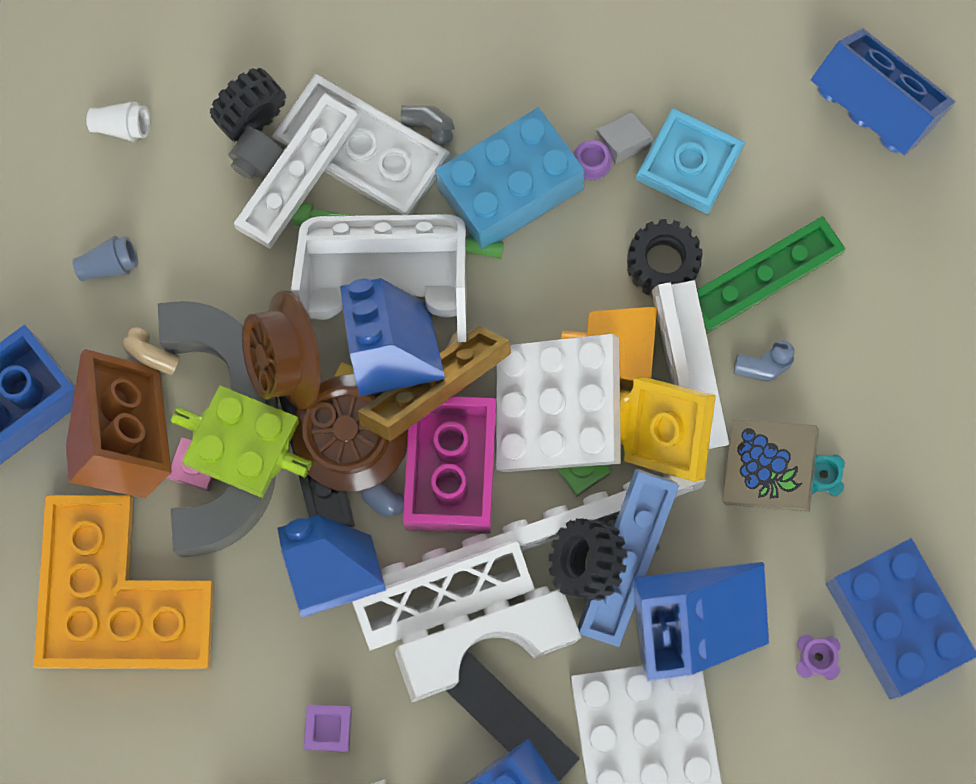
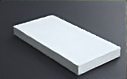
[272,74,451,215]

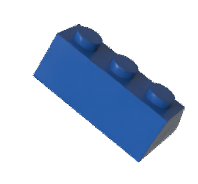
[810,28,956,156]
[340,278,445,396]

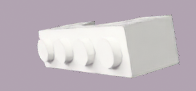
[395,586,581,702]

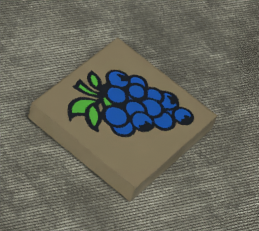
[722,420,819,512]

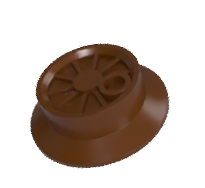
[242,291,321,410]
[292,374,408,492]

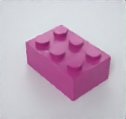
[403,396,496,534]

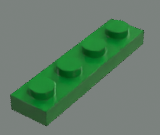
[697,216,846,334]

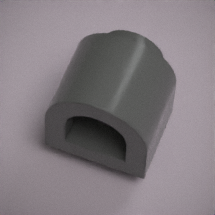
[228,127,284,181]

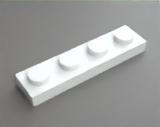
[234,94,359,249]

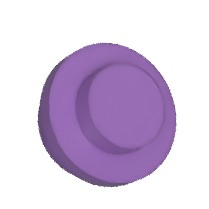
[573,140,613,180]

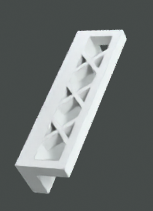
[652,280,729,449]
[352,539,535,650]

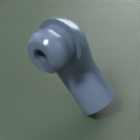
[362,483,404,517]

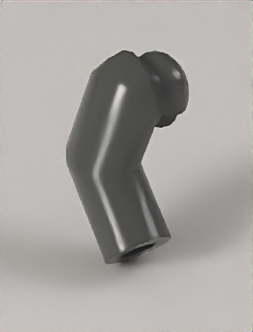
[401,106,455,144]

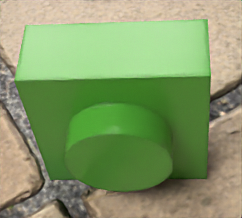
[556,465,612,497]

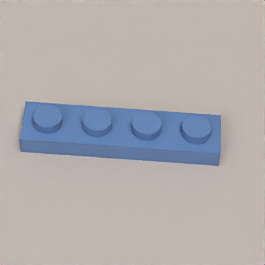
[577,468,679,647]

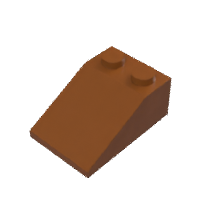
[66,349,172,499]

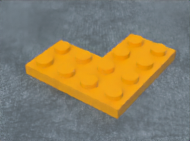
[34,495,214,669]

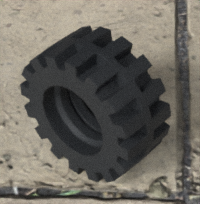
[210,67,287,142]
[627,219,703,295]
[548,518,628,600]

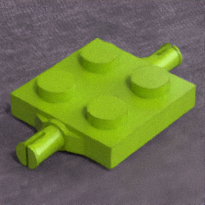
[171,386,312,498]

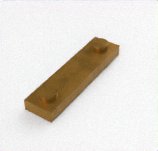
[358,326,511,441]

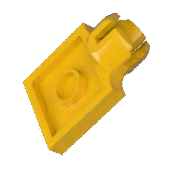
[620,377,716,482]

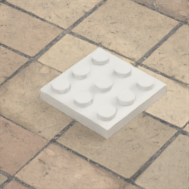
[496,334,621,472]
[570,666,722,784]

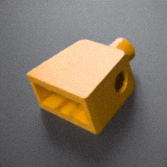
[561,307,657,391]

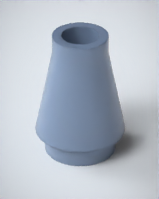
[73,236,138,281]

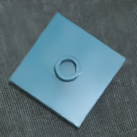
[636,108,745,215]

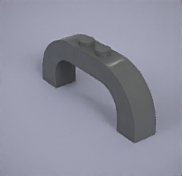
[158,301,279,558]

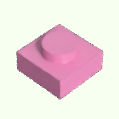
[168,437,215,492]

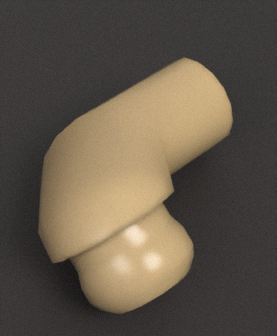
[123,327,179,375]

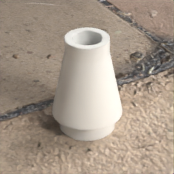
[86,101,151,142]

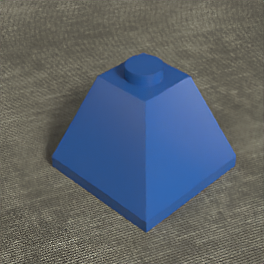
[277,515,386,618]

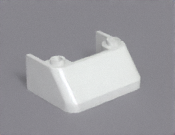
[291,214,467,342]

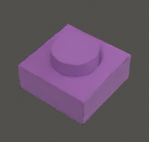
[304,705,352,752]

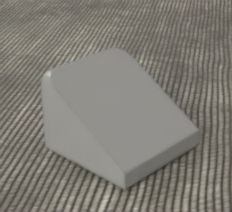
[596,112,653,165]

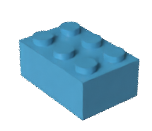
[435,107,584,249]

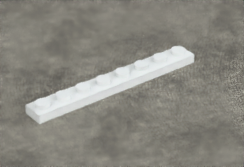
[381,473,706,598]

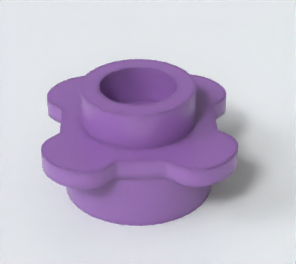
[796,635,841,680]

